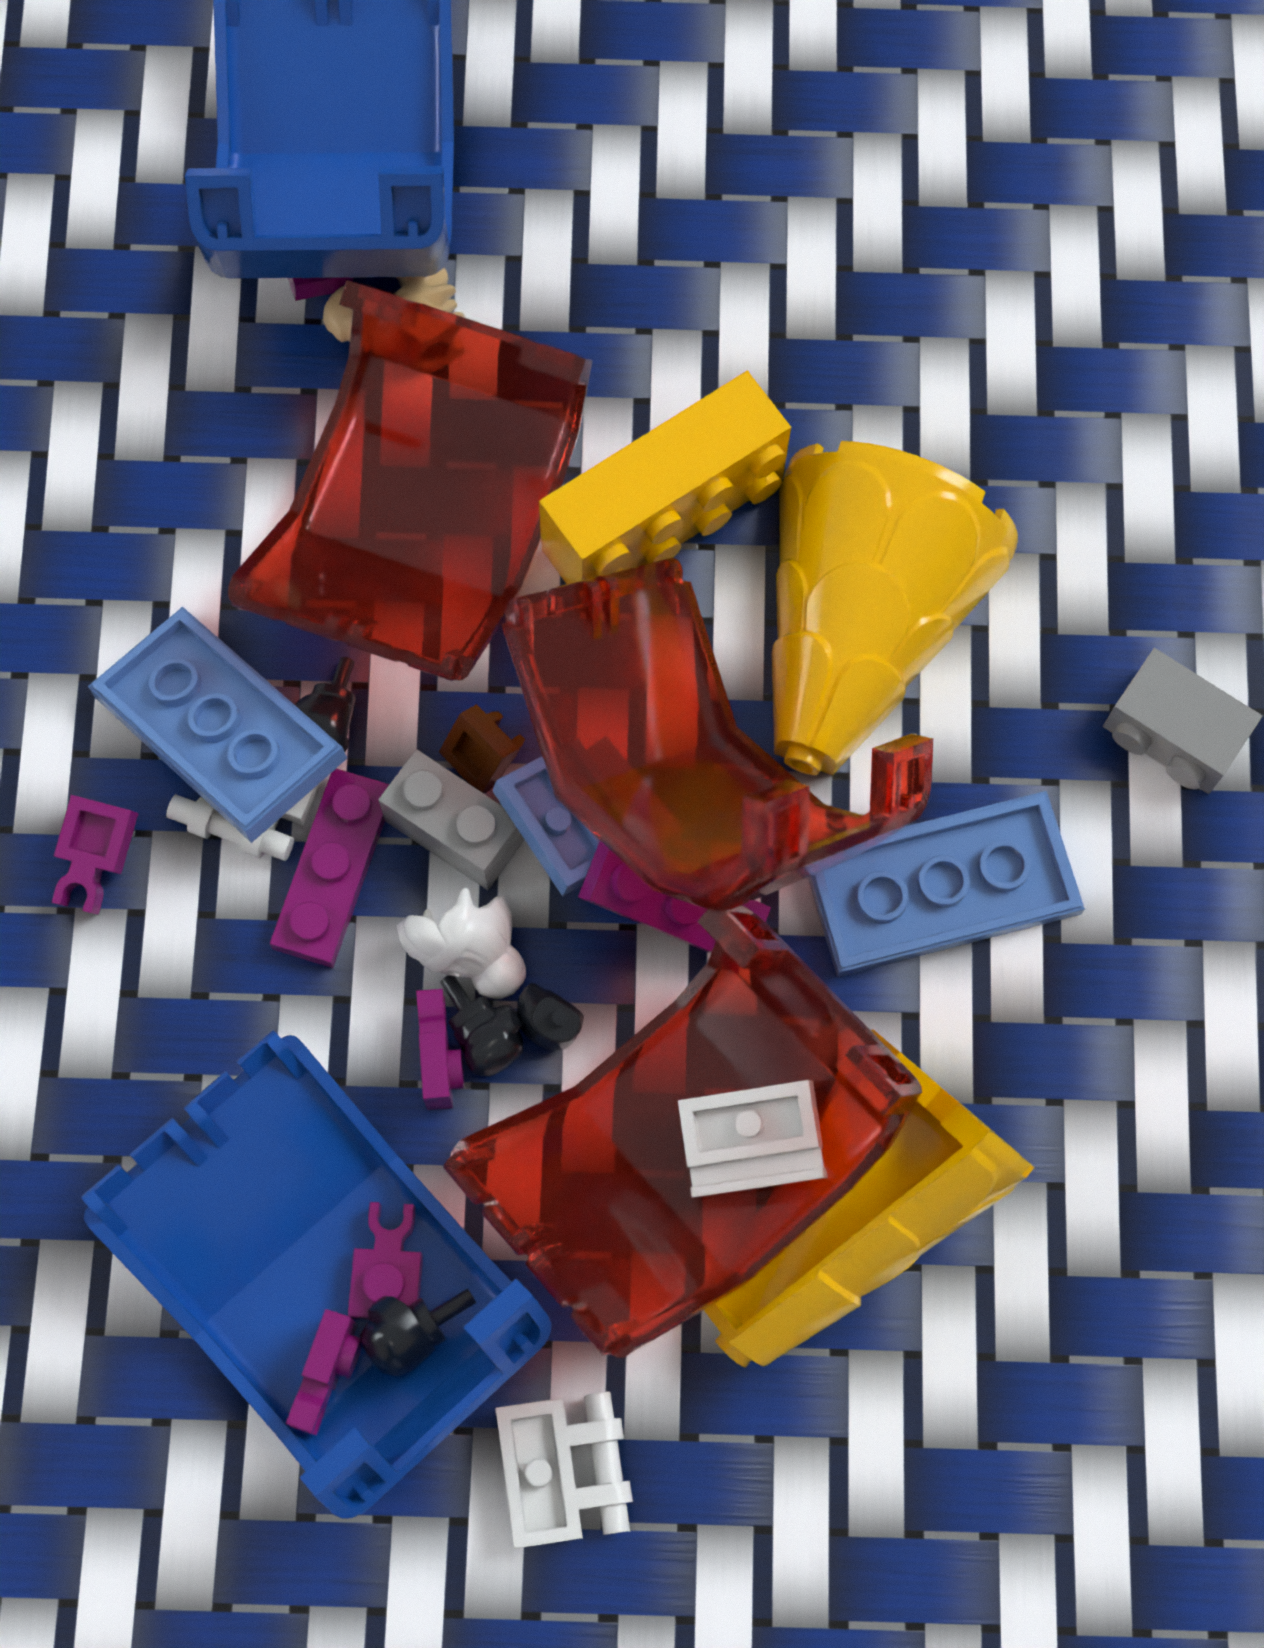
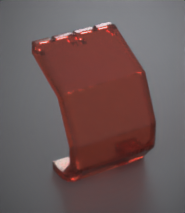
[228,280,593,681]
[502,557,934,913]
[443,902,922,1358]

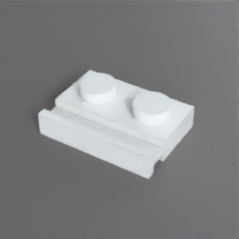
[678,1080,828,1198]

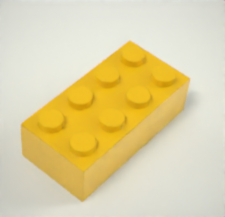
[539,370,791,606]

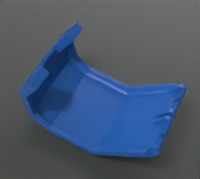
[185,0,454,279]
[81,1030,552,1519]

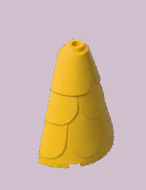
[772,441,1018,775]
[705,1029,1034,1368]

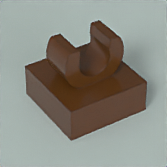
[439,704,525,794]

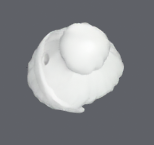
[396,888,526,999]

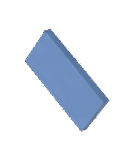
[88,606,347,843]
[802,791,1085,977]

